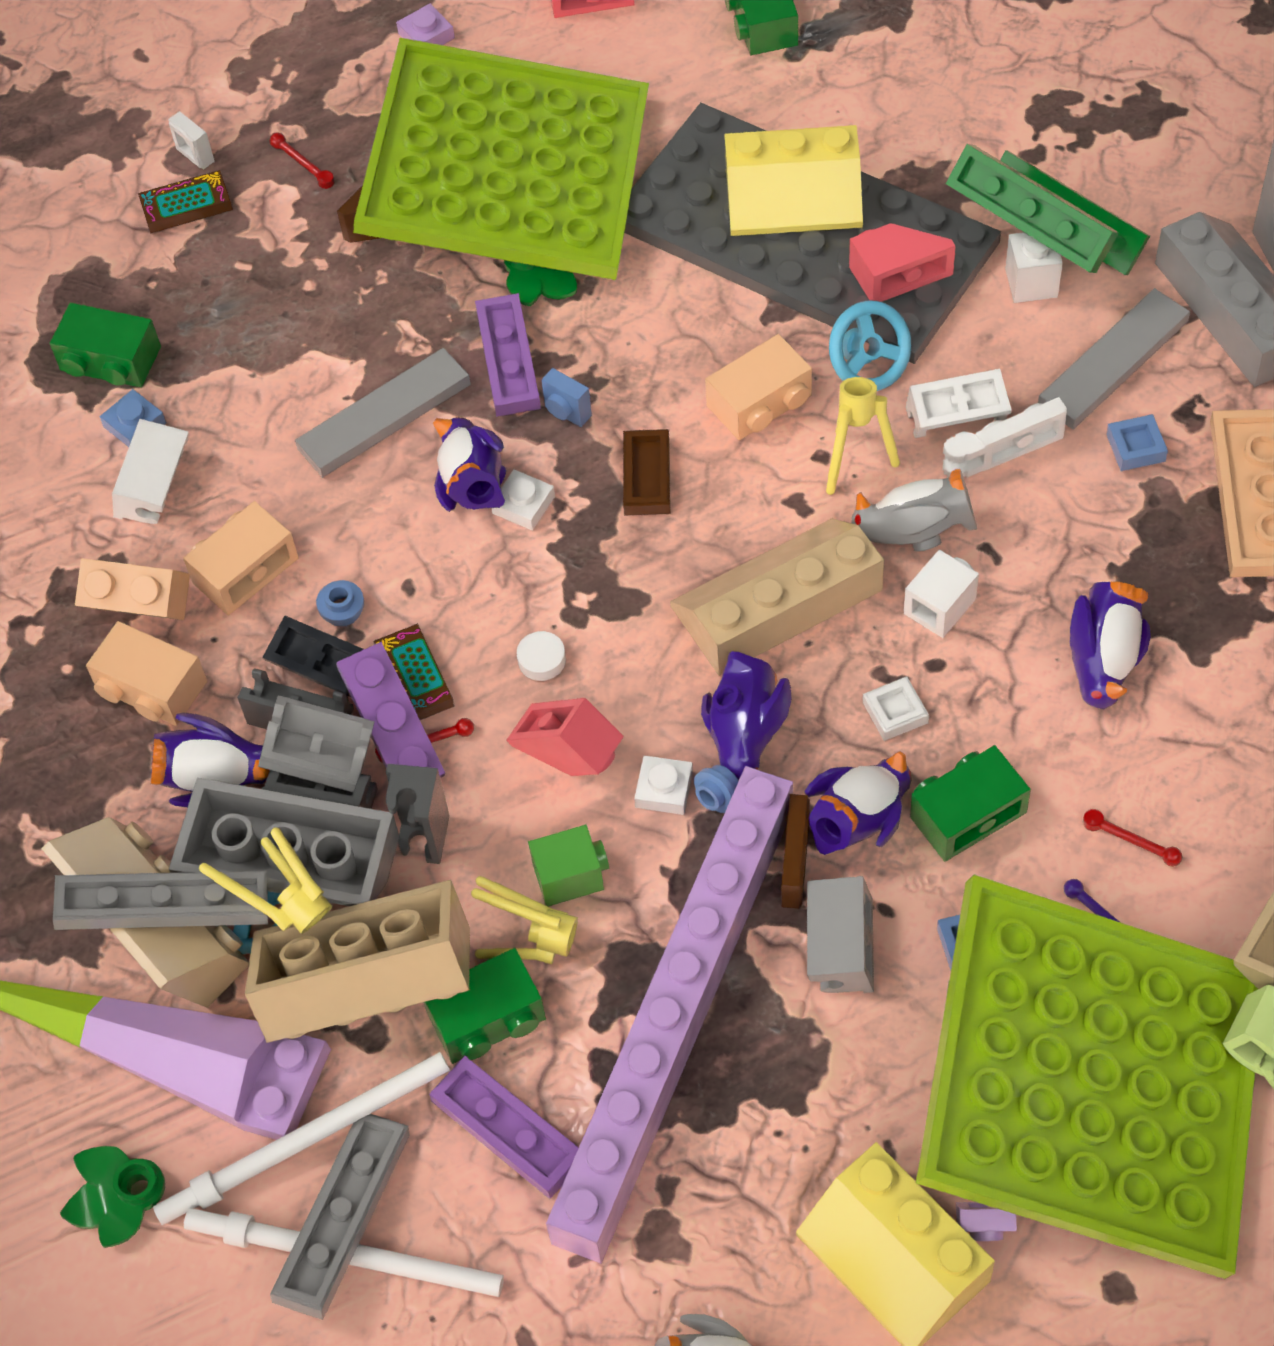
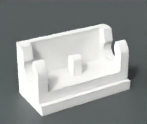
[905,369,1012,438]
[112,419,189,524]

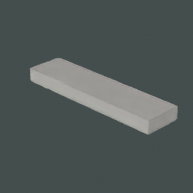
[1038,288,1190,430]
[295,348,471,478]
[53,870,268,930]
[270,1114,410,1320]

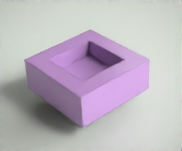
[396,3,455,45]
[956,1202,1017,1241]

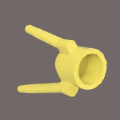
[826,377,900,495]
[199,827,332,934]
[471,876,578,964]

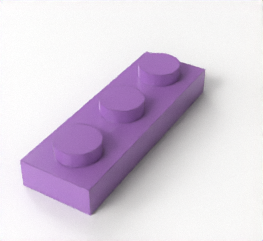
[475,293,541,417]
[336,642,445,778]
[429,1056,579,1199]

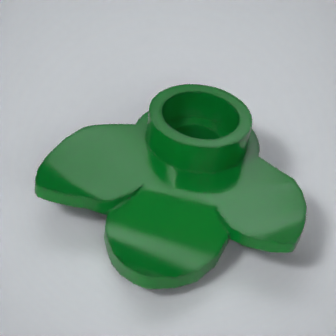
[504,260,577,306]
[60,1146,165,1248]

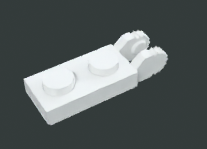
[943,397,1067,478]

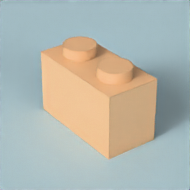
[705,334,812,441]
[183,501,299,616]
[75,558,190,620]
[86,621,207,726]

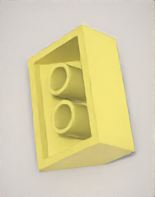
[725,125,863,236]
[796,1142,995,1346]

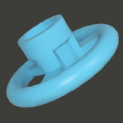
[829,300,911,391]

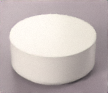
[517,631,566,681]

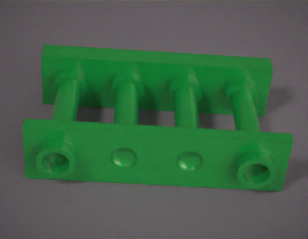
[945,144,1150,275]

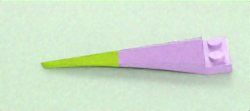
[0,980,331,1140]

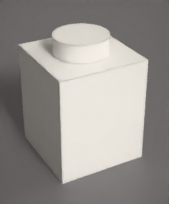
[1005,232,1063,303]
[904,549,979,638]

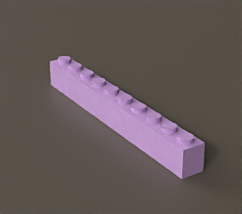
[546,766,793,1264]

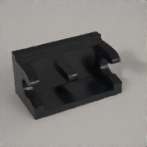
[262,616,364,698]

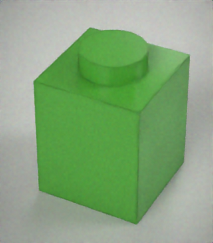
[528,824,609,907]

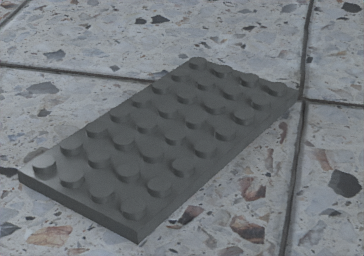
[624,102,1001,364]

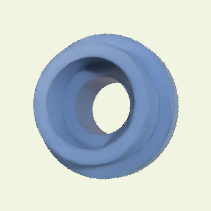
[316,580,364,626]
[694,765,739,813]

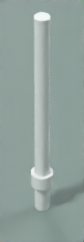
[153,1052,450,1225]
[184,1208,504,1297]

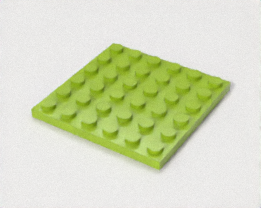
[353,38,649,280]
[916,875,1258,1279]

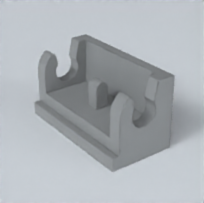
[258,695,375,792]
[807,876,874,993]

